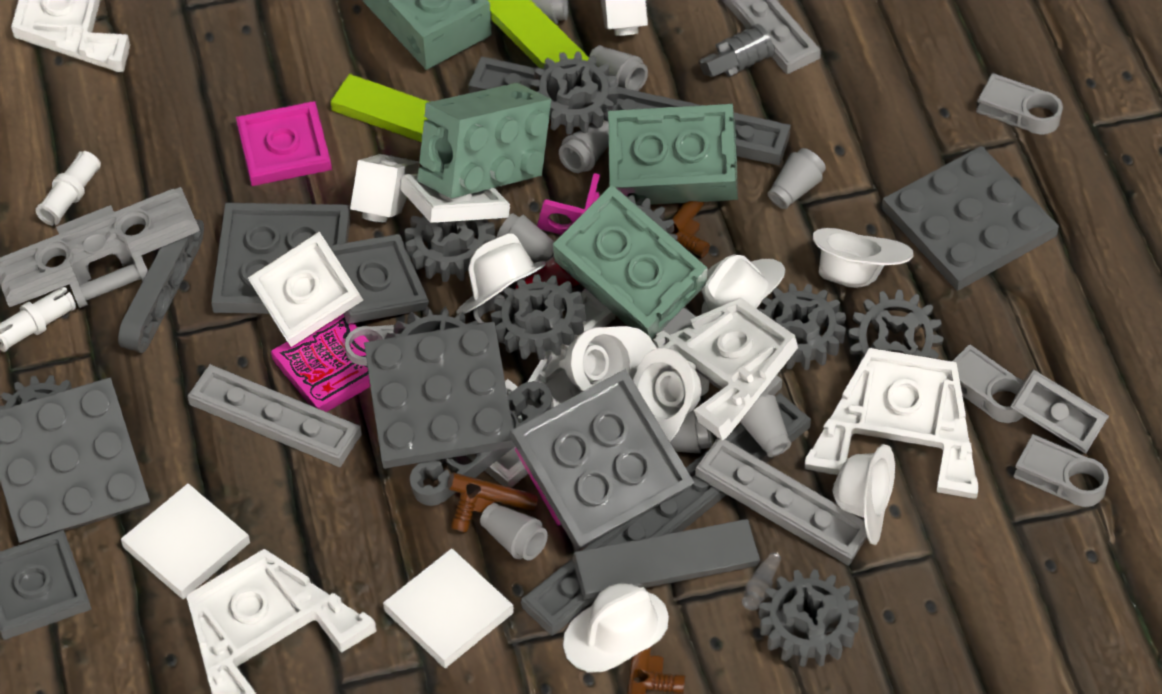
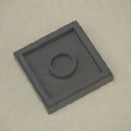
[329,234,429,324]
[0,530,92,640]

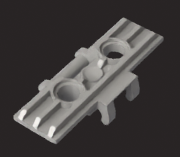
[0,187,200,308]

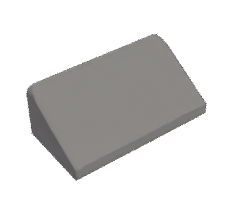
[1010,369,1109,453]

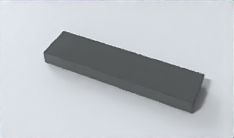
[572,519,760,600]

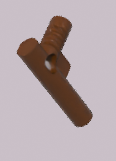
[671,201,710,258]
[448,472,538,532]
[627,647,685,694]

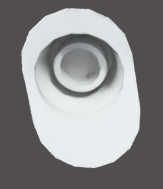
[813,228,913,288]
[456,233,546,315]
[701,254,785,315]
[559,326,656,392]
[633,348,702,442]
[833,444,895,545]
[563,583,669,672]

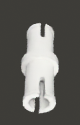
[36,151,101,225]
[0,287,76,352]

